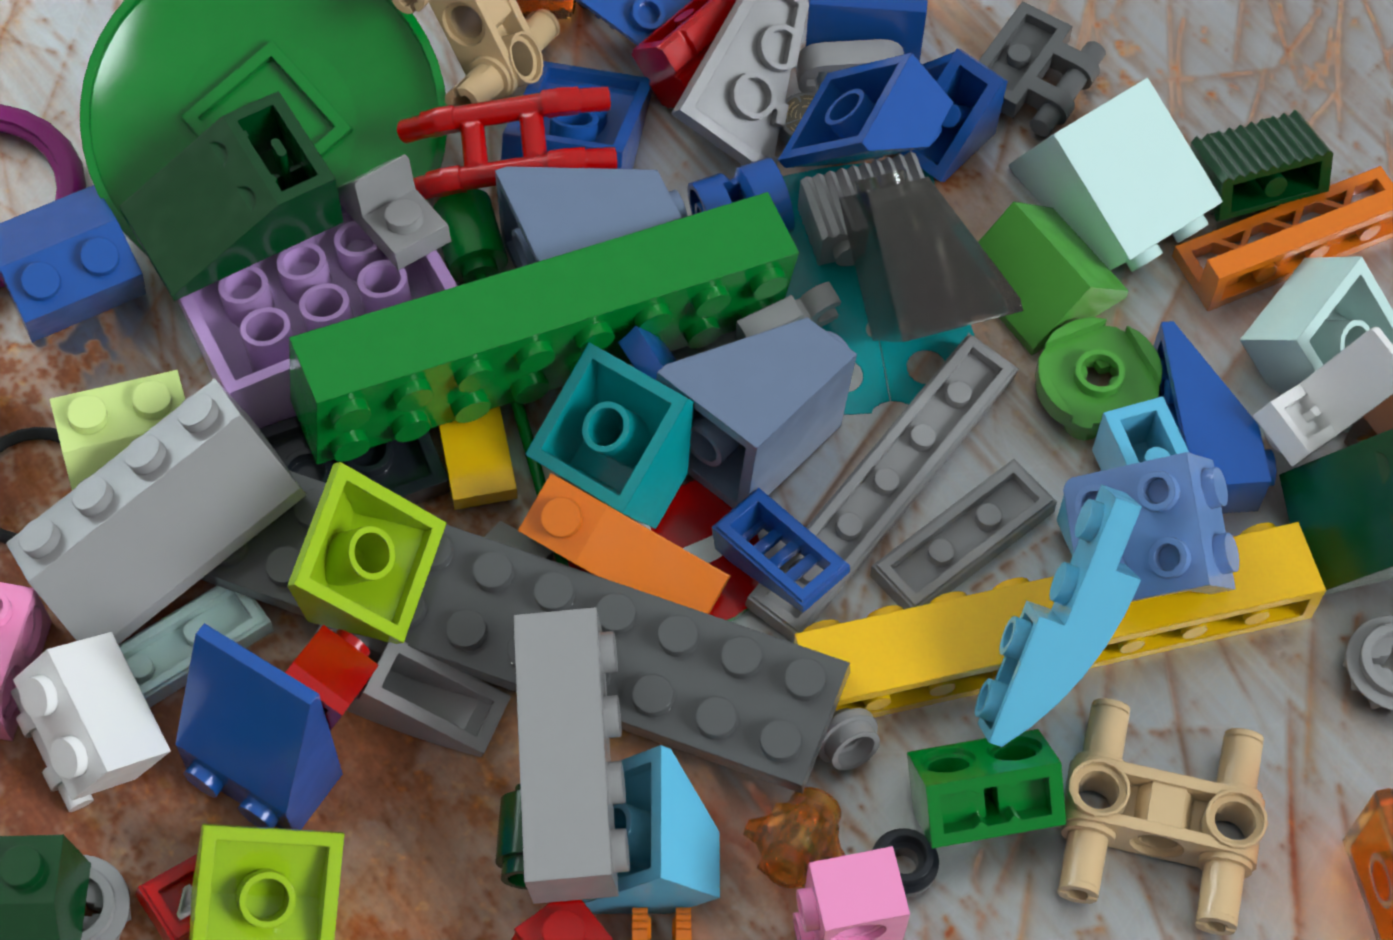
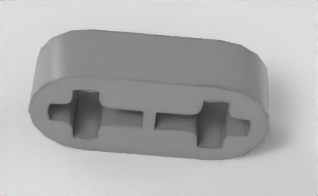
[795,39,904,93]

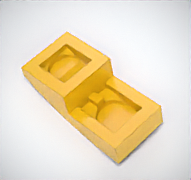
[439,406,518,510]

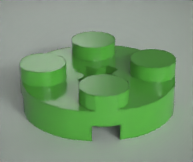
[1035,317,1162,441]

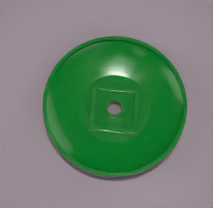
[80,0,447,256]

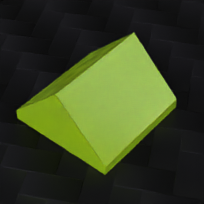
[287,462,447,644]

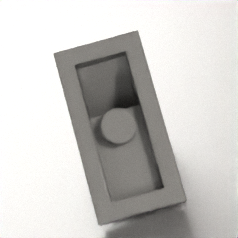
[337,154,451,270]

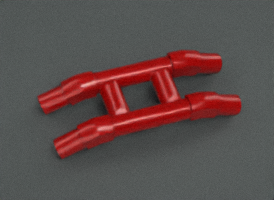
[397,86,617,200]

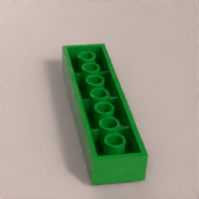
[289,192,799,465]

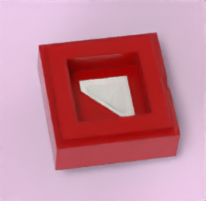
[135,854,197,940]

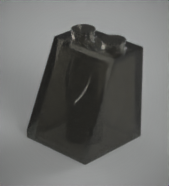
[839,169,1023,342]

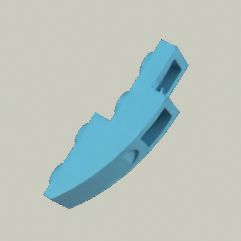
[975,484,1142,747]

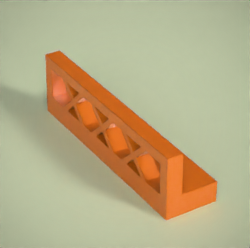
[1172,166,1393,311]

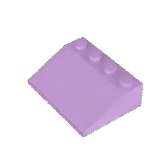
[178,204,458,428]

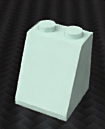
[1009,77,1223,272]

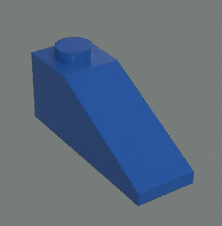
[1153,321,1277,514]

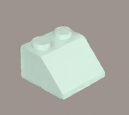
[1240,256,1393,433]

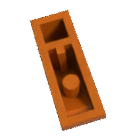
[518,473,731,614]

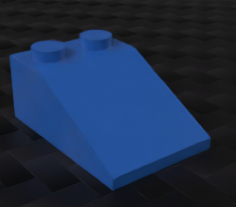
[501,61,653,169]
[175,623,343,830]

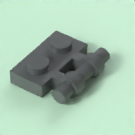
[979,1,1106,137]

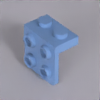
[1063,452,1239,602]

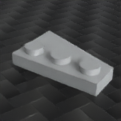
[671,0,809,165]

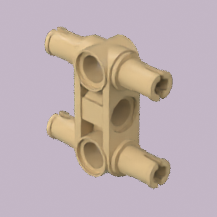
[392,0,560,106]
[1058,698,1268,935]

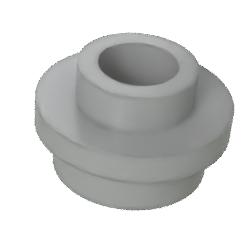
[818,708,880,770]

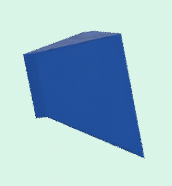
[900,48,1008,182]

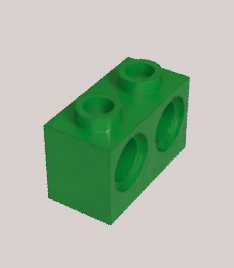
[907,729,1066,849]

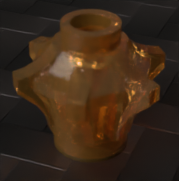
[743,787,845,888]

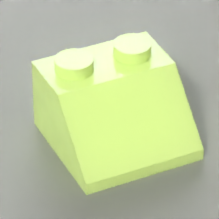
[50,369,186,490]

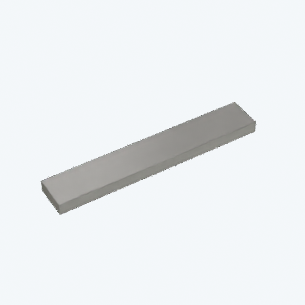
[745,333,1019,643]

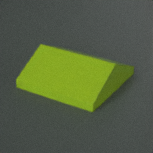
[189,824,345,940]

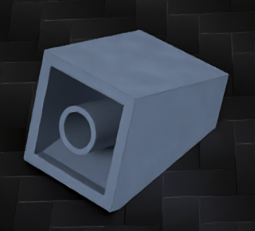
[495,166,688,269]
[656,317,857,508]

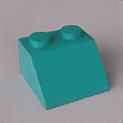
[525,342,694,529]

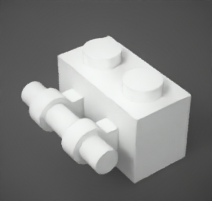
[11,632,171,812]

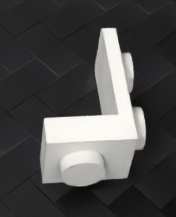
[1253,327,1393,467]

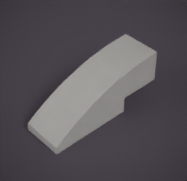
[313,625,511,757]

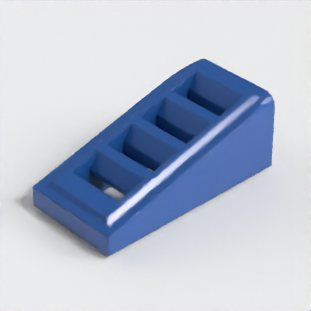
[711,487,850,613]

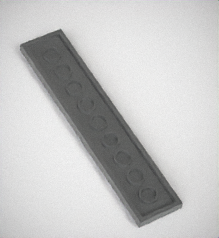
[200,471,850,794]

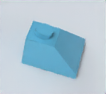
[582,745,720,914]

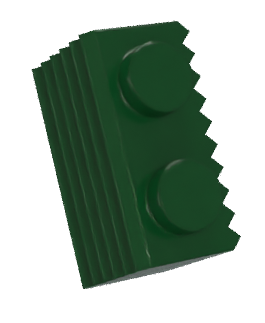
[1190,110,1333,222]

